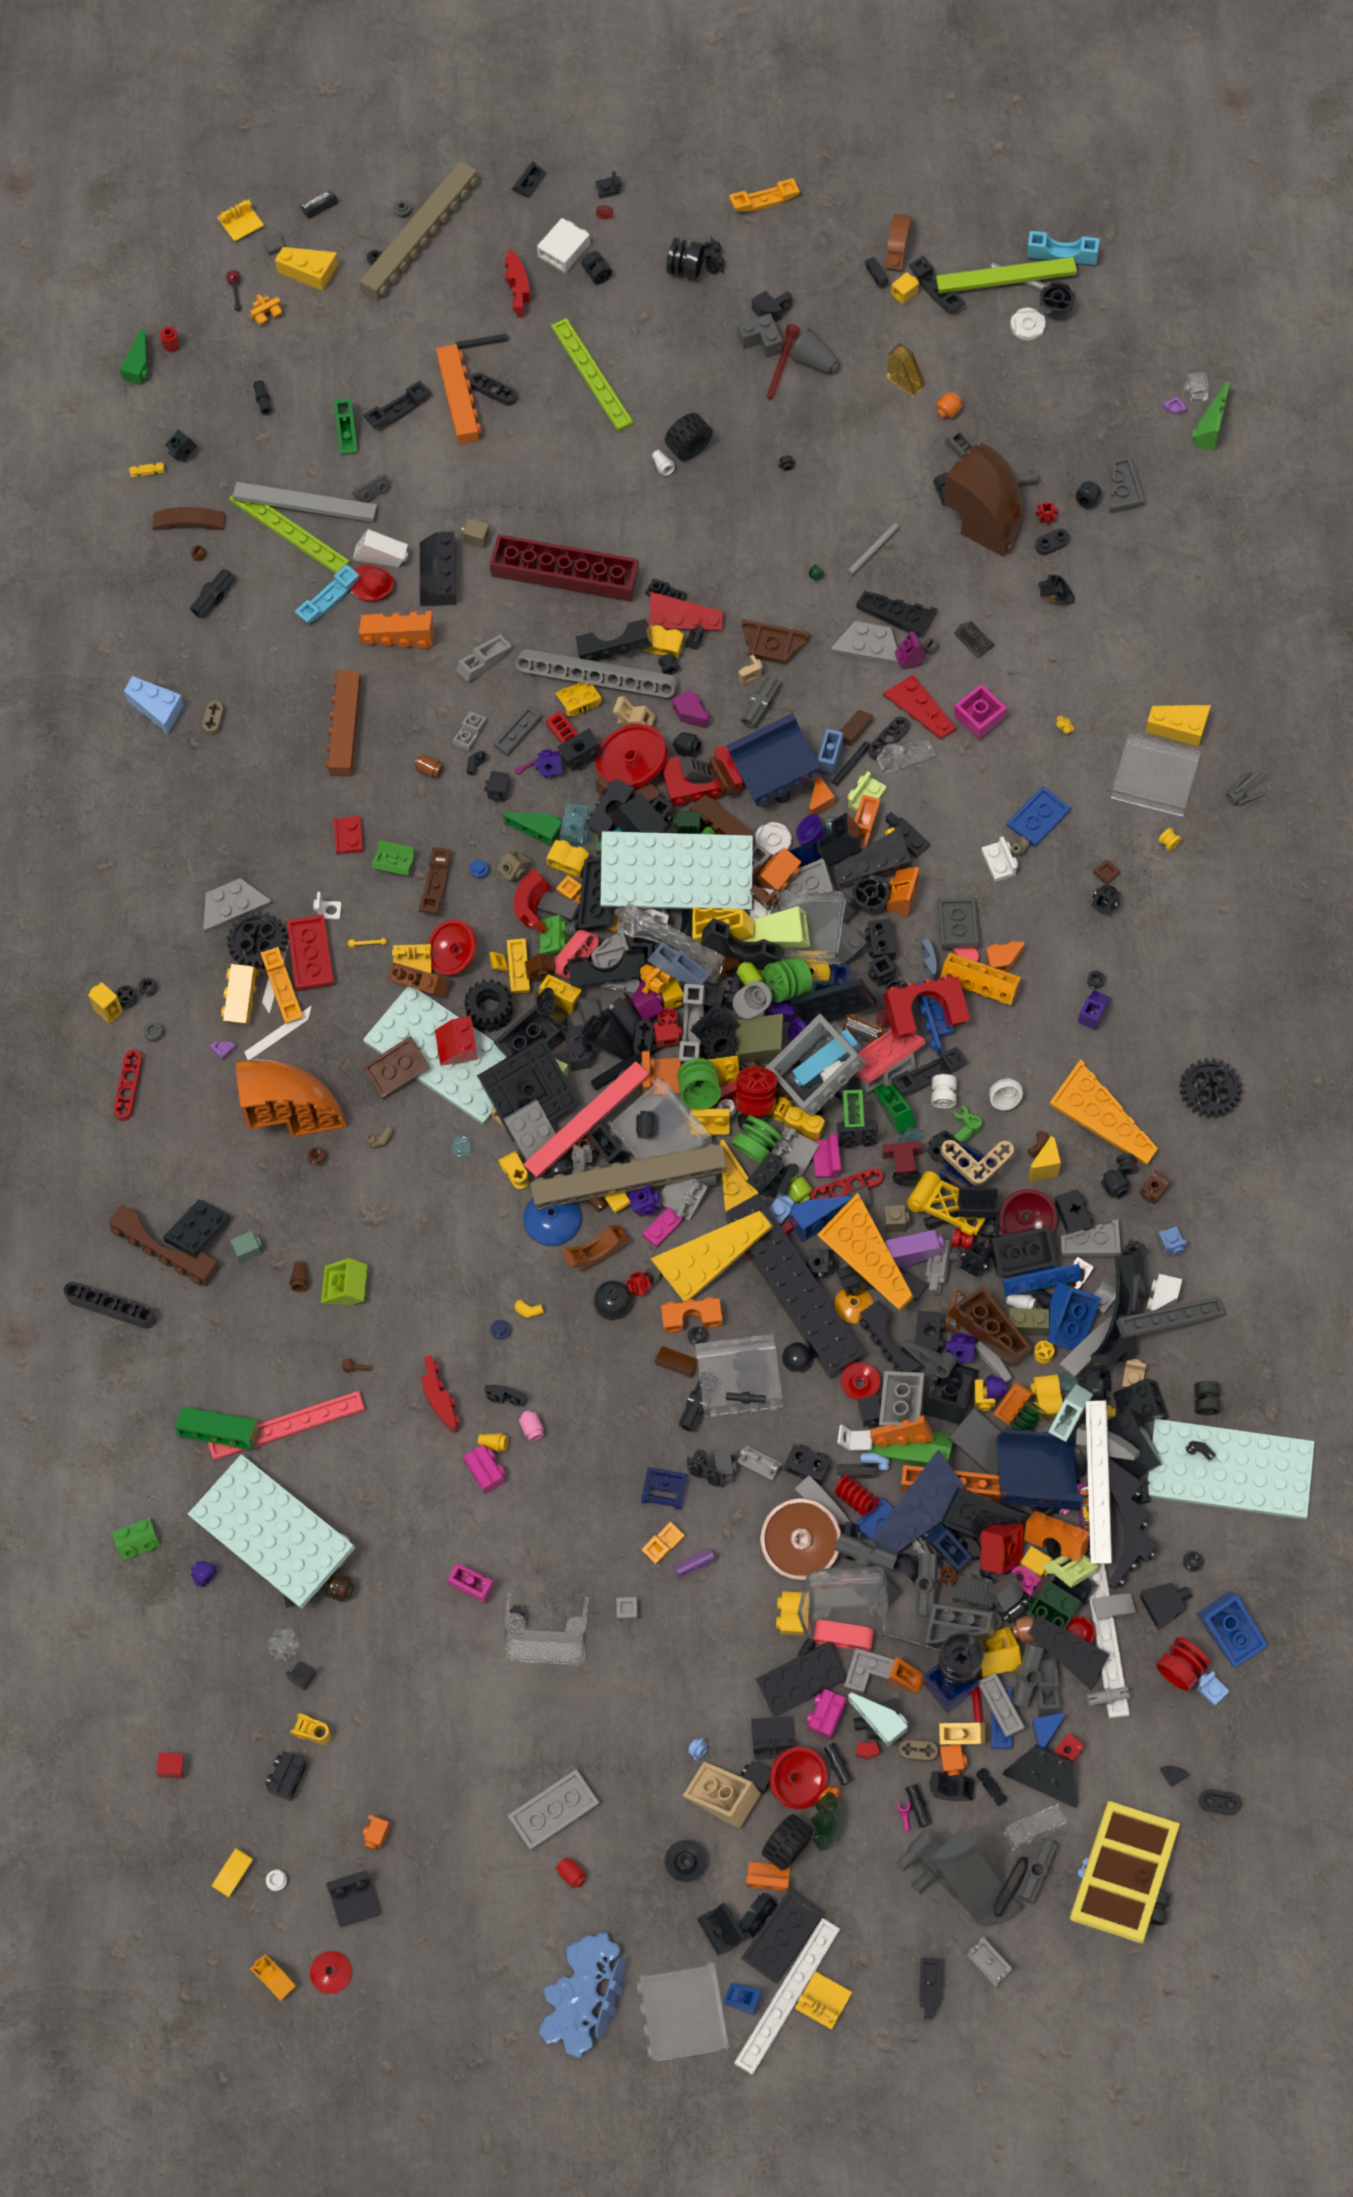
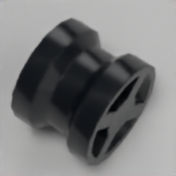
[658,653,680,675]
[116,985,137,1008]
[1116,1154,1137,1175]

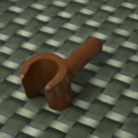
[342,1359,370,1373]

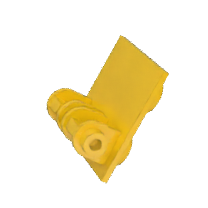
[217,200,264,242]
[555,682,602,717]
[392,944,431,983]
[709,1056,739,1087]
[795,1971,852,2030]

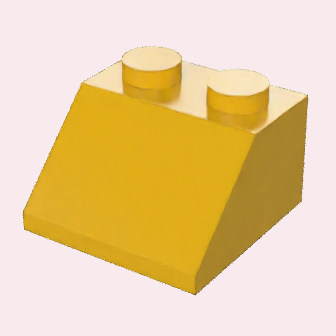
[979,1627,1022,1677]

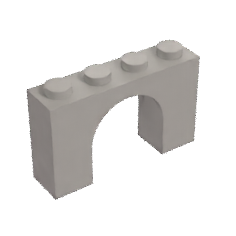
[679,984,706,1063]

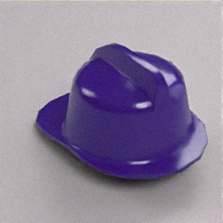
[796,814,827,849]

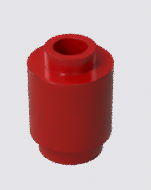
[160,326,179,352]
[556,1857,587,1888]

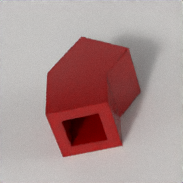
[855,1741,880,1760]

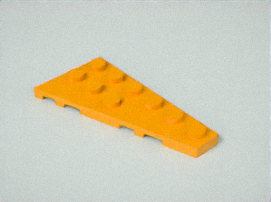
[1049,1059,1158,1166]
[817,1193,914,1311]

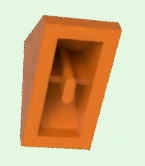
[809,777,835,815]
[888,1658,925,1694]

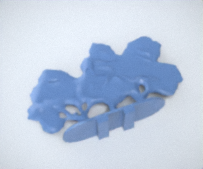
[539,1932,626,2057]

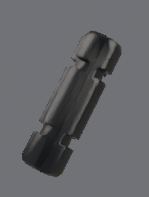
[976,1768,1007,1806]

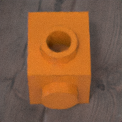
[939,1744,967,1776]

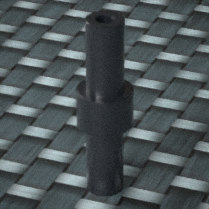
[726,1391,766,1404]

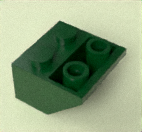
[1026,1578,1081,1629]

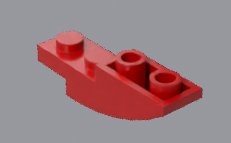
[505,249,531,318]
[420,1355,460,1433]

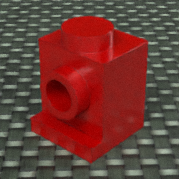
[653,1022,682,1048]
[1053,1732,1085,1761]

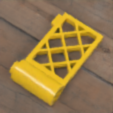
[907,1171,986,1236]

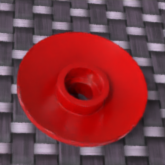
[841,1362,880,1401]
[310,1951,352,1994]

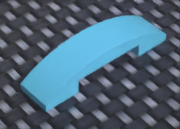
[295,564,359,624]

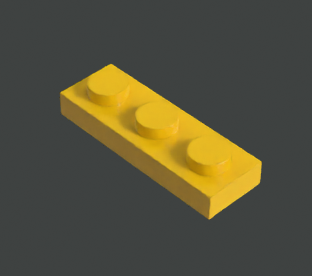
[507,938,530,994]

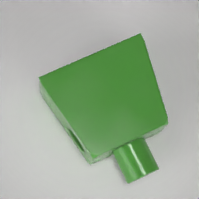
[842,1090,864,1128]

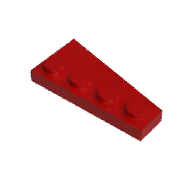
[650,592,723,631]

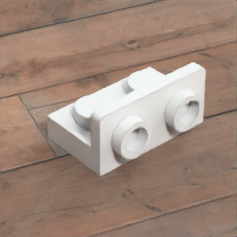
[981,836,1018,882]

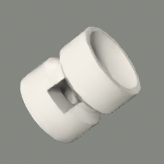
[931,1074,957,1109]

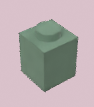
[230,1231,262,1263]

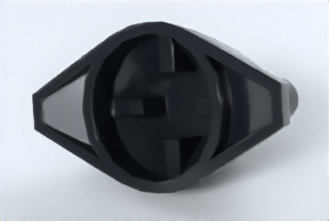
[1038,574,1075,603]

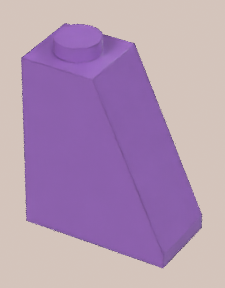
[886,1230,946,1268]

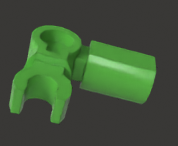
[953,1105,982,1146]

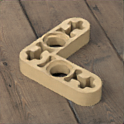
[941,1140,1014,1186]

